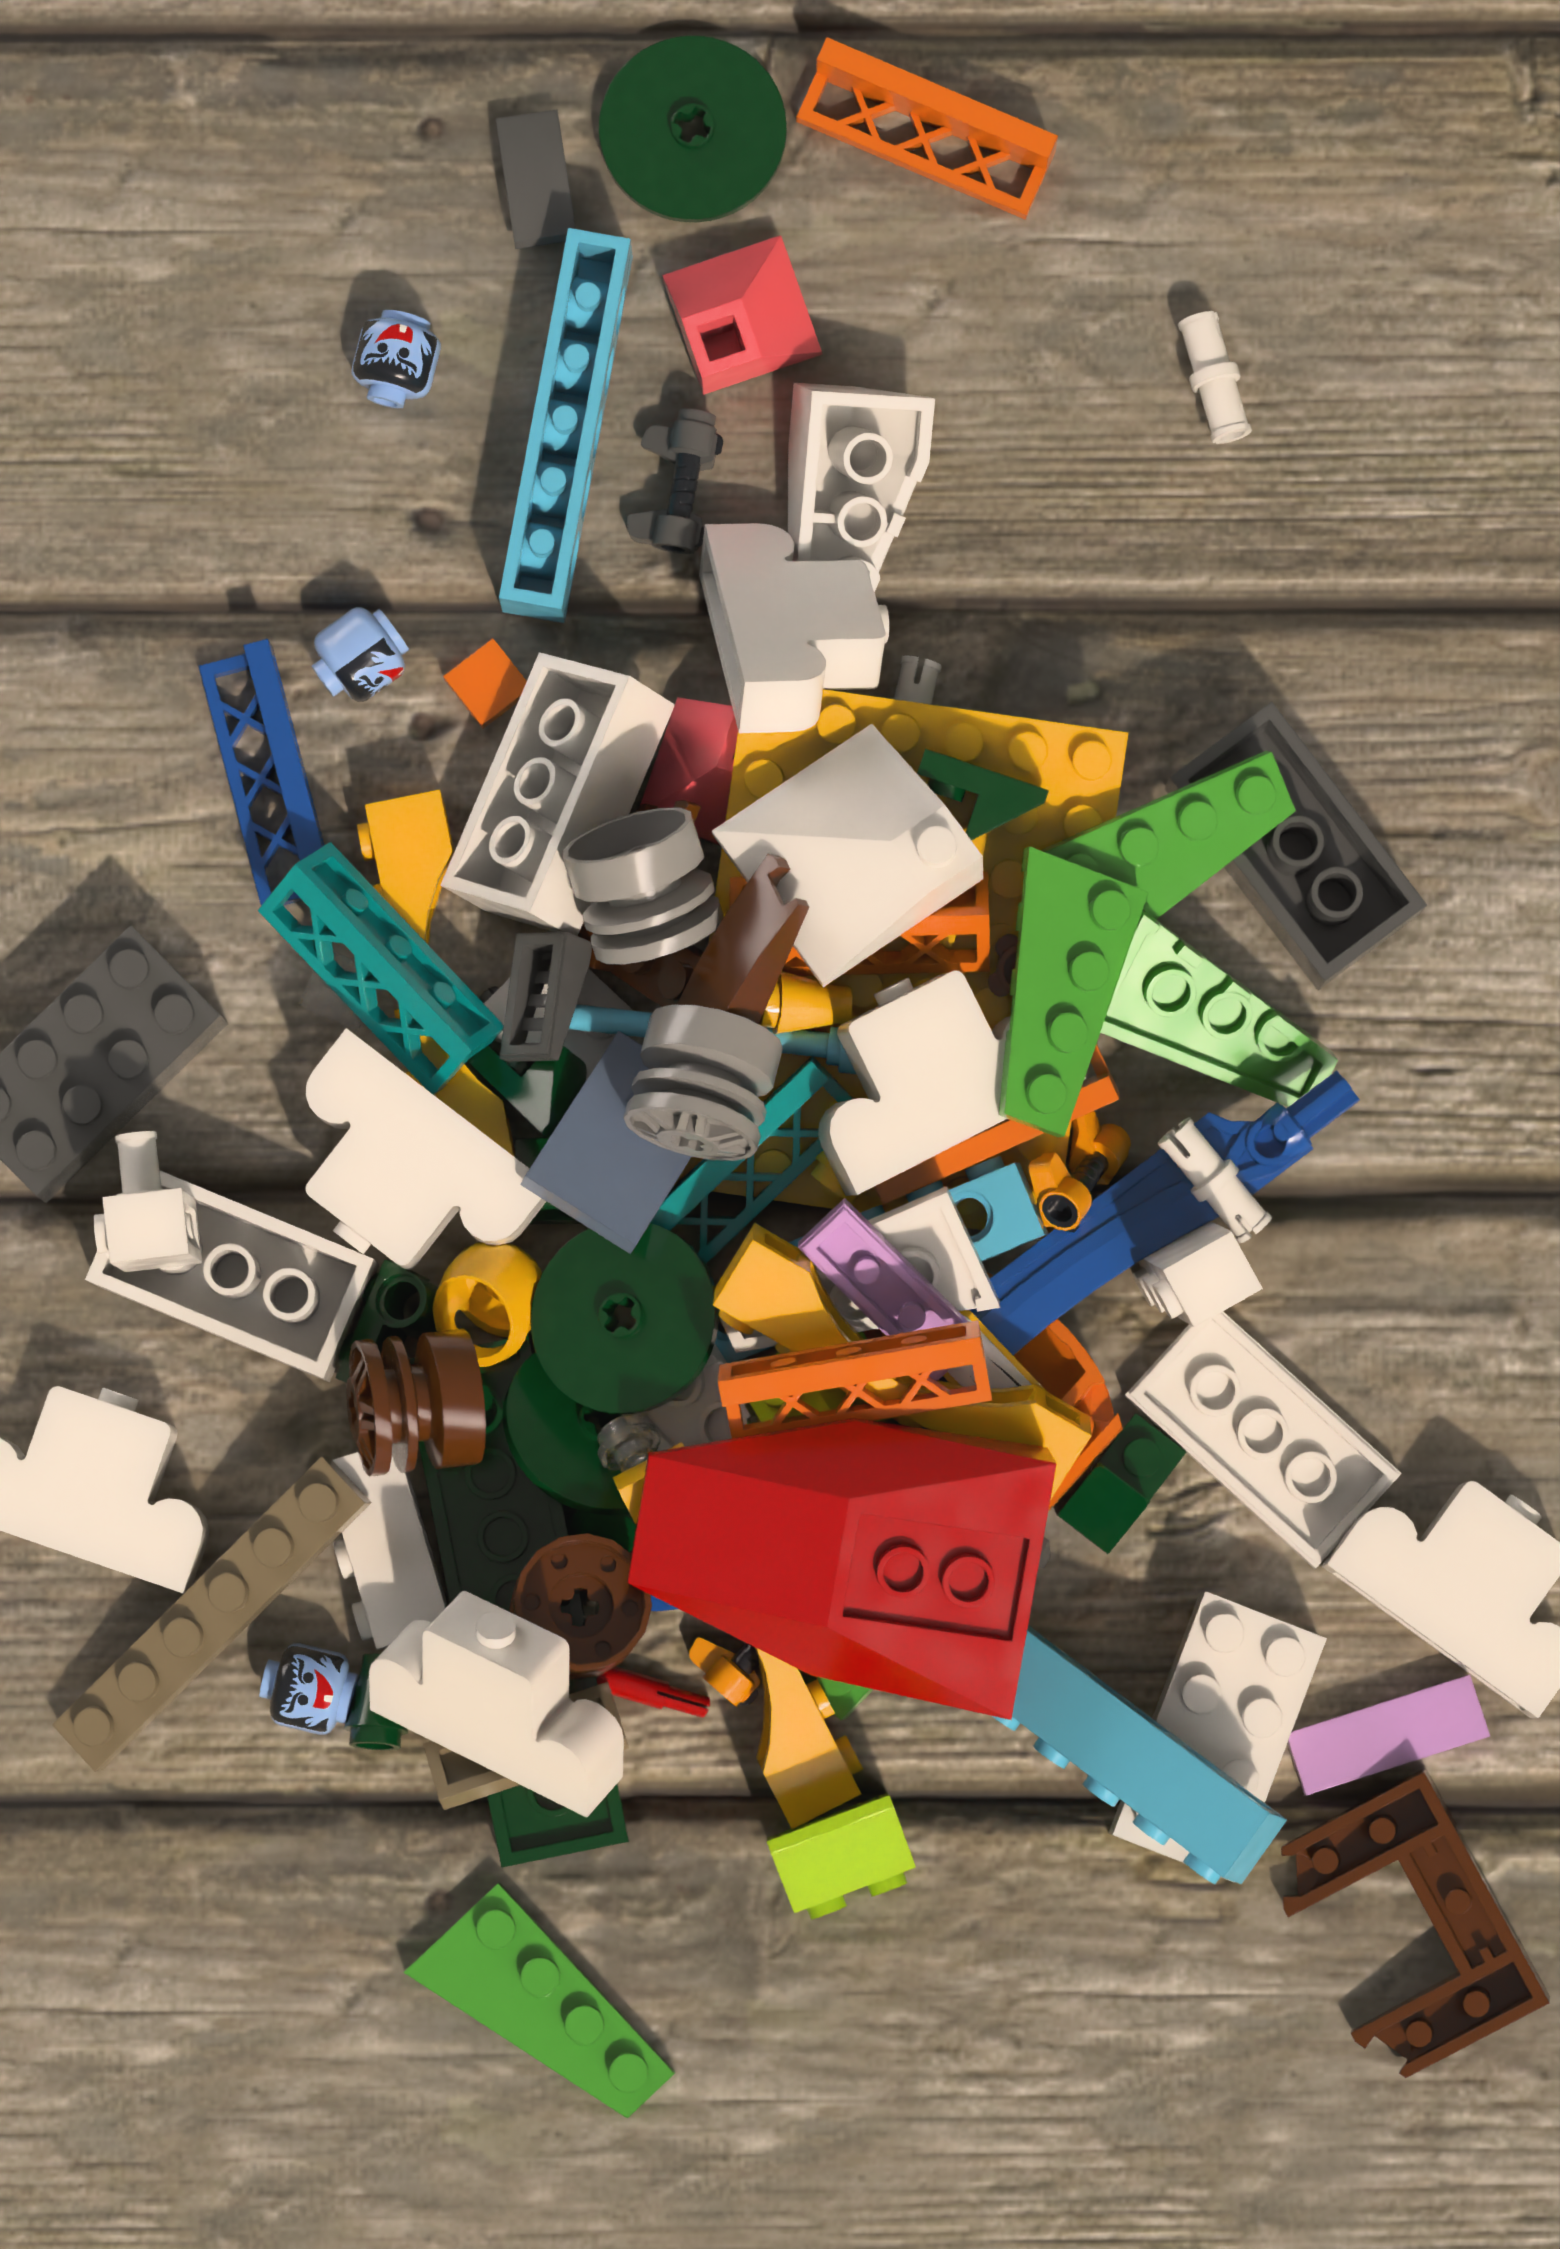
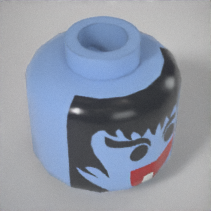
[351,310,441,408]
[311,607,409,702]
[259,1643,358,1735]

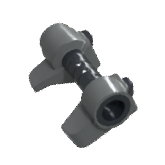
[627,409,723,554]

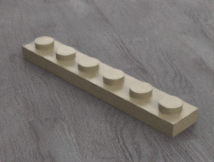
[52,1456,372,1772]

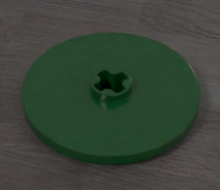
[599,36,787,223]
[531,1223,719,1415]
[503,1352,658,1515]

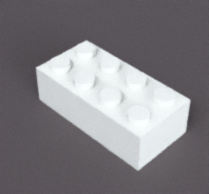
[440,652,675,936]
[85,1170,379,1382]
[1109,1591,1327,1883]

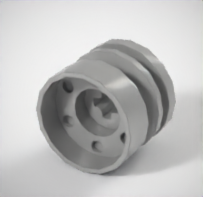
[562,808,724,964]
[623,1005,783,1161]

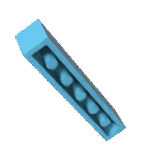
[992,1625,1287,1884]

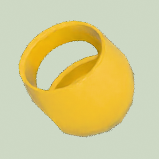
[433,1242,543,1367]

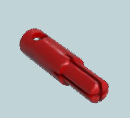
[597,1666,710,1718]

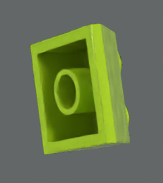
[766,1793,916,1920]

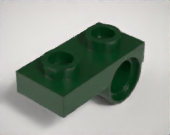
[336,1259,438,1383]

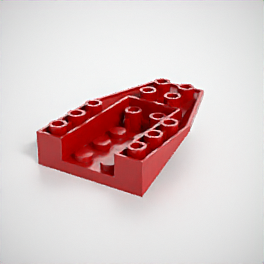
[627,1418,1057,1720]

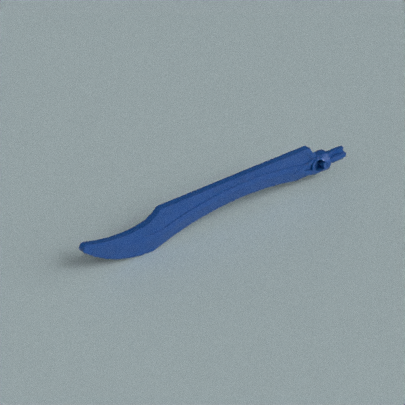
[651,1070,1360,1611]

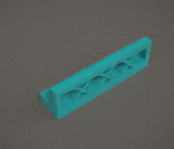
[258,842,504,1095]
[650,1056,854,1264]

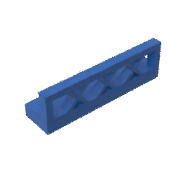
[199,639,325,906]

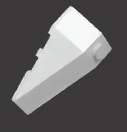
[788,383,935,592]

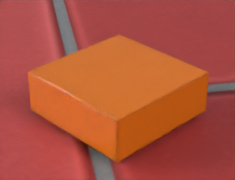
[443,638,527,729]

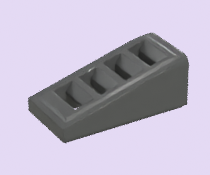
[499,932,592,1061]

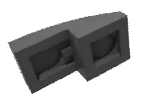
[496,109,576,249]

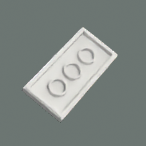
[1124,1311,1402,1569]

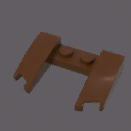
[578,800,809,1024]
[1281,1767,1550,2078]

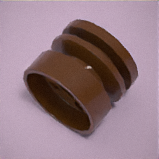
[346,1329,486,1477]
[509,1533,652,1680]

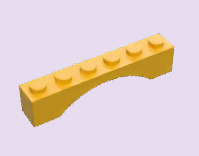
[357,789,515,1157]
[713,1223,1092,1500]
[612,1442,863,1829]

